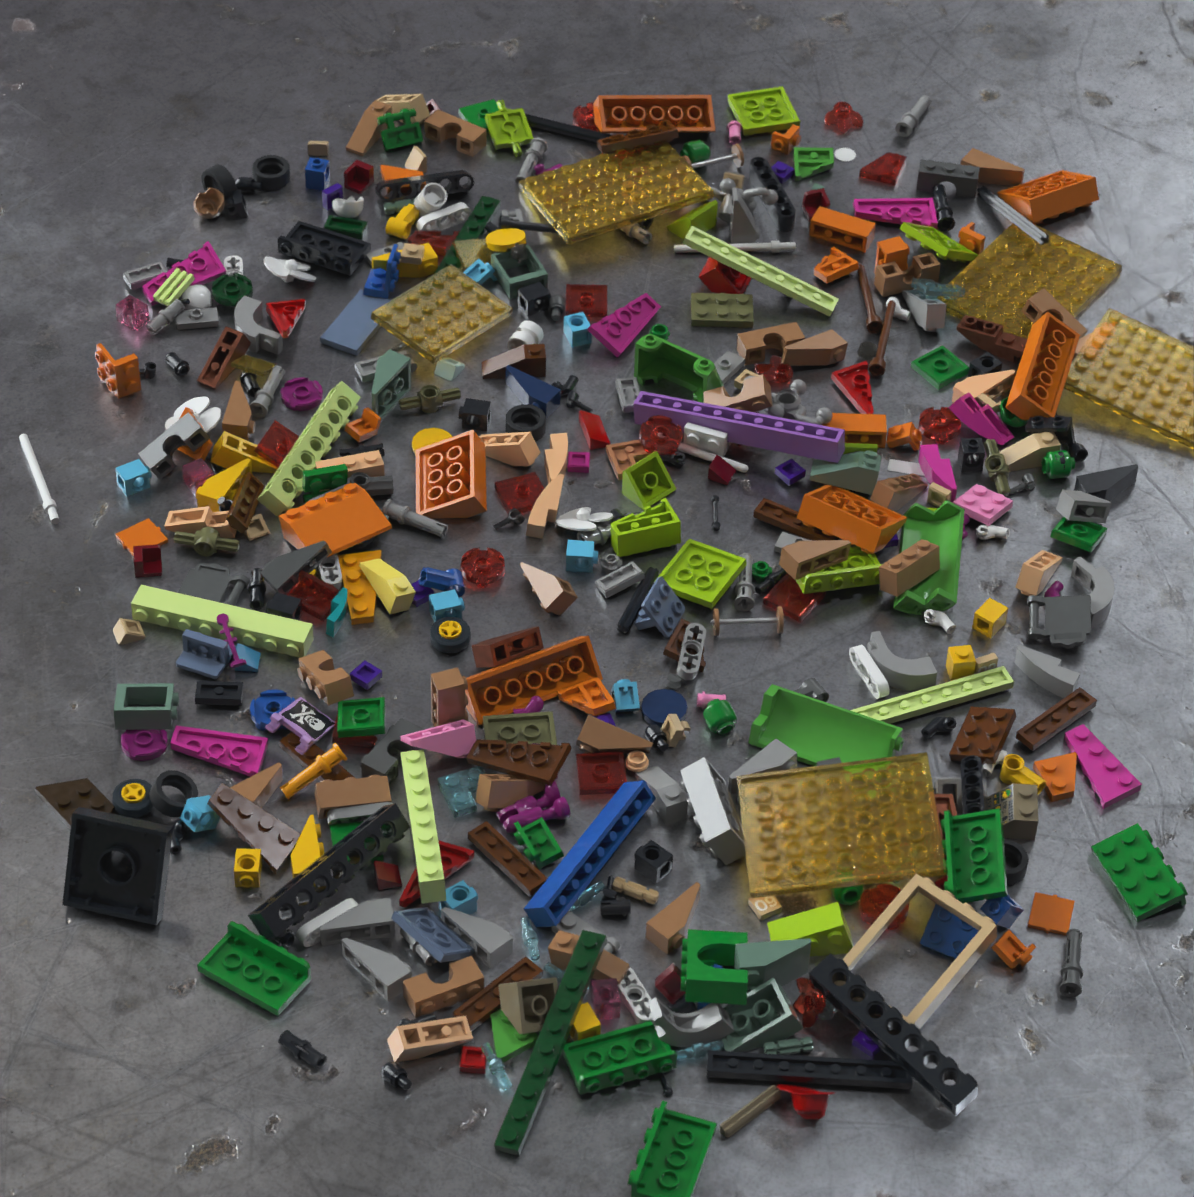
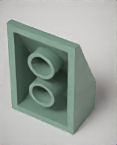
[371,349,411,421]
[809,450,881,495]
[734,938,811,993]
[720,977,803,1052]

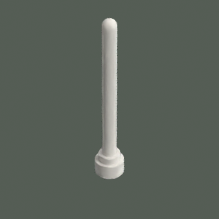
[649,429,748,473]

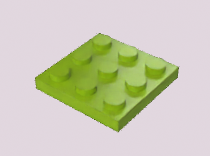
[727,86,800,136]
[900,222,978,263]
[654,539,747,609]

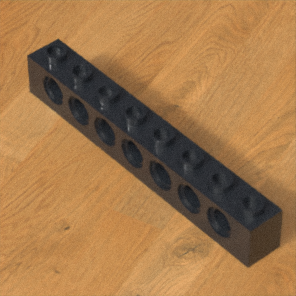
[248,803,410,940]
[809,953,978,1116]

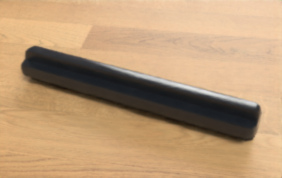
[617,567,659,634]

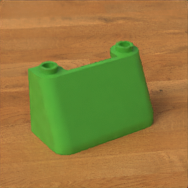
[634,334,724,403]

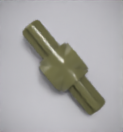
[399,385,461,413]
[984,439,1011,497]
[174,527,240,557]

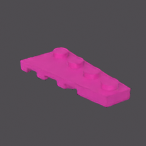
[853,198,938,229]
[586,293,661,358]
[170,726,268,777]

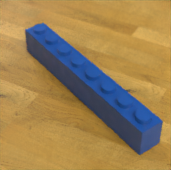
[524,780,656,927]

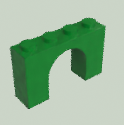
[681,929,748,1005]

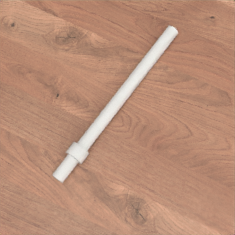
[674,240,796,253]
[19,434,60,524]

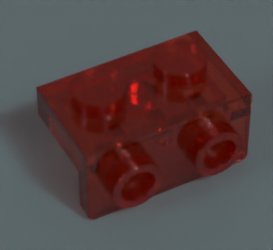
[287,571,339,622]

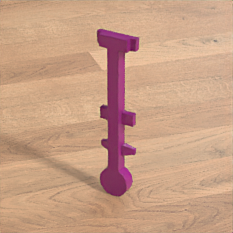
[217,613,247,669]

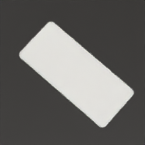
[888,459,925,476]

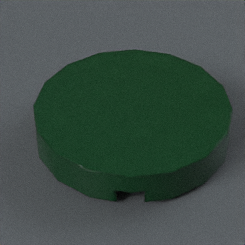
[212,274,253,307]

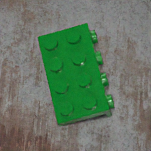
[941,808,1008,903]
[1091,823,1188,922]
[197,921,311,1016]
[562,1021,677,1095]
[628,1101,717,1197]

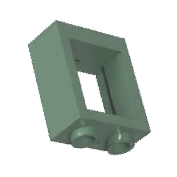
[491,244,548,300]
[114,683,179,730]

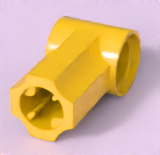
[385,204,420,240]
[999,754,1047,795]

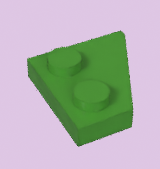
[793,147,834,181]
[491,1009,538,1065]

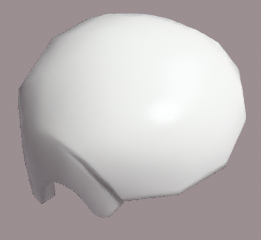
[332,196,364,219]
[181,284,213,310]

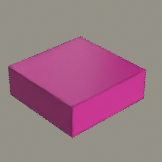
[567,452,590,473]

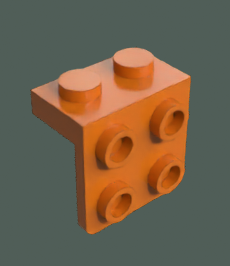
[95,343,141,399]

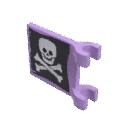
[265,697,337,755]

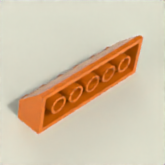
[593,95,715,133]
[1005,311,1080,420]
[465,636,603,725]

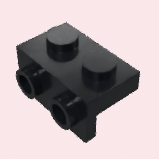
[1025,416,1075,444]

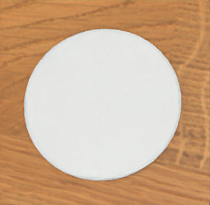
[835,148,856,161]

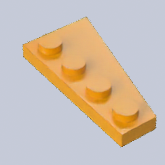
[338,550,382,625]

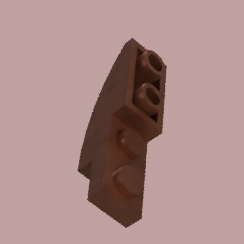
[957,315,1027,362]

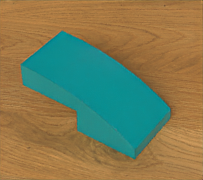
[326,587,347,638]

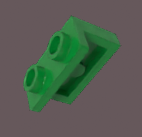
[513,817,564,869]

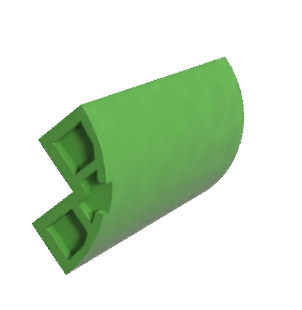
[894,500,965,615]
[748,684,904,789]

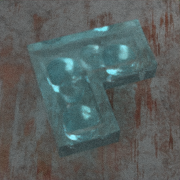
[911,278,965,300]
[437,766,486,818]

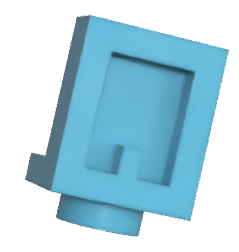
[461,259,497,290]
[612,679,640,713]

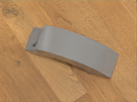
[234,296,283,355]
[1071,556,1114,629]
[867,631,937,691]
[648,997,734,1047]

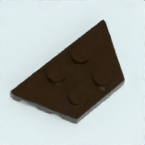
[35,778,115,830]

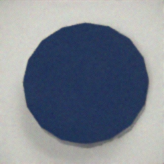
[641,689,688,727]

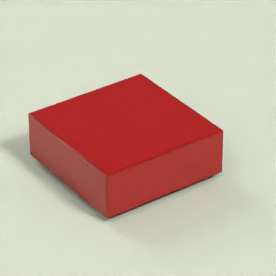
[460,1046,488,1074]

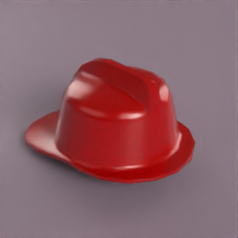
[777,1085,835,1119]

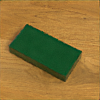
[324,215,368,240]

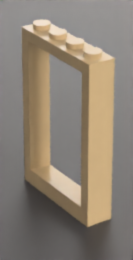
[834,874,997,1035]

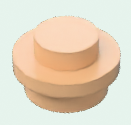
[625,751,649,772]

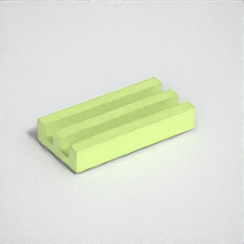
[153,268,195,306]

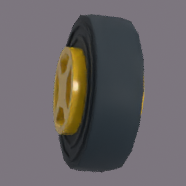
[430,617,471,653]
[112,779,154,818]

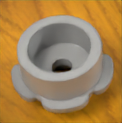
[600,554,622,574]

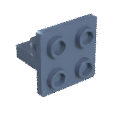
[634,576,685,638]
[176,629,236,679]

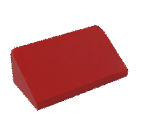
[579,411,611,450]

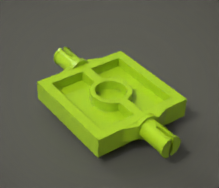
[485,99,533,157]

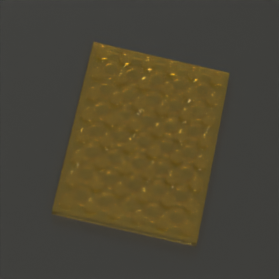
[518,141,714,245]
[934,223,1122,339]
[1064,308,1194,449]
[737,752,947,898]

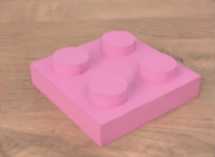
[953,484,1013,526]

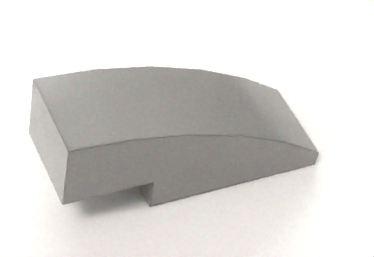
[1014,644,1080,698]

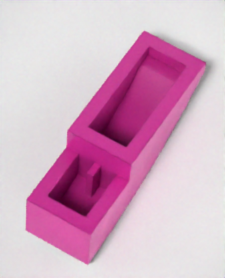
[948,392,1014,445]
[918,444,957,503]

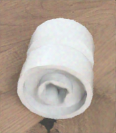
[414,183,447,217]
[507,321,544,351]

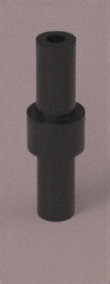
[755,568,789,595]

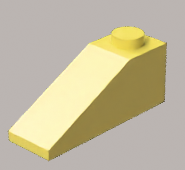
[359,558,416,614]

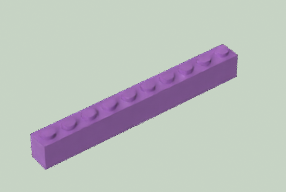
[633,391,845,463]

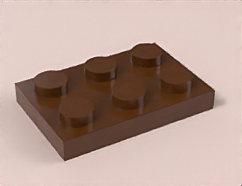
[949,706,1016,764]

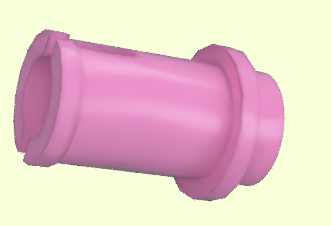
[727,121,742,145]
[697,691,726,710]

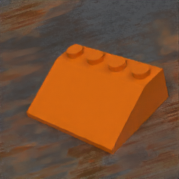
[997,170,1099,224]
[416,430,487,519]
[279,483,392,558]
[797,484,908,554]

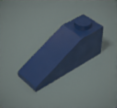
[506,365,561,419]

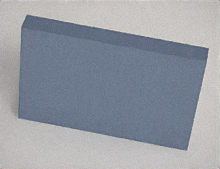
[391,907,475,962]

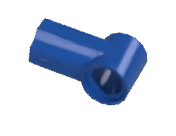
[419,567,465,597]

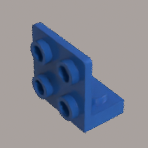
[363,244,401,299]
[920,903,978,959]

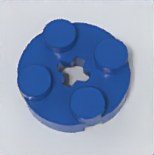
[250,690,295,731]

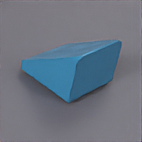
[235,643,261,672]

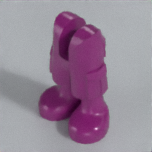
[496,781,571,833]

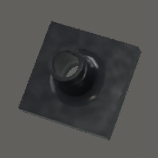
[62,807,173,925]

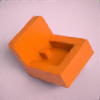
[771,124,801,154]
[958,222,985,256]
[344,407,381,443]
[886,422,922,451]
[991,929,1036,969]

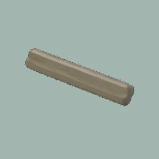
[719,1085,781,1138]

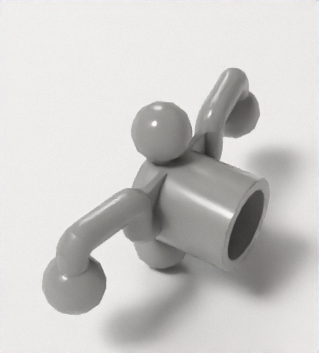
[698,178,778,223]
[741,376,833,425]

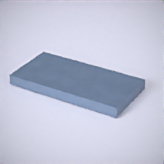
[320,289,397,356]

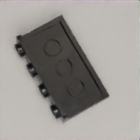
[277,221,371,276]

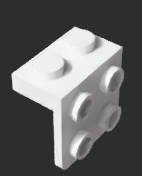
[683,422,731,457]

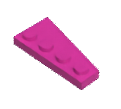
[142,241,226,306]
[1064,724,1142,809]

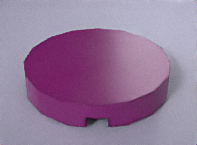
[281,377,323,411]
[121,729,168,761]

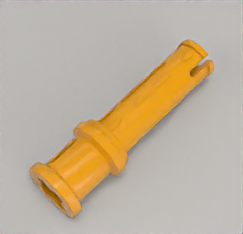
[279,742,348,800]

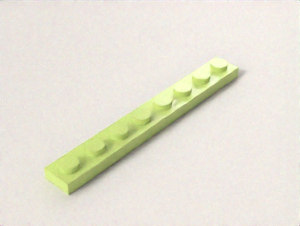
[683,226,839,317]
[850,666,1014,724]

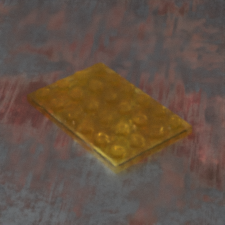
[371,264,513,364]

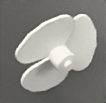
[264,256,317,283]
[165,396,221,433]
[555,507,613,532]

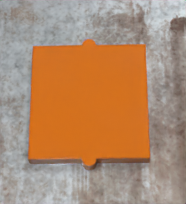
[115,518,168,555]
[1028,892,1075,936]

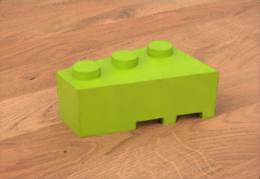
[610,498,681,557]
[767,902,854,957]

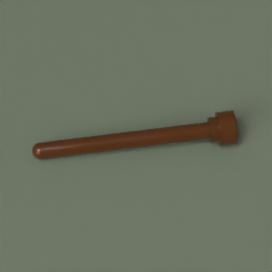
[857,265,883,334]
[869,300,896,376]

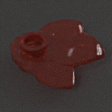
[824,102,863,134]
[754,355,793,383]
[793,977,826,1028]

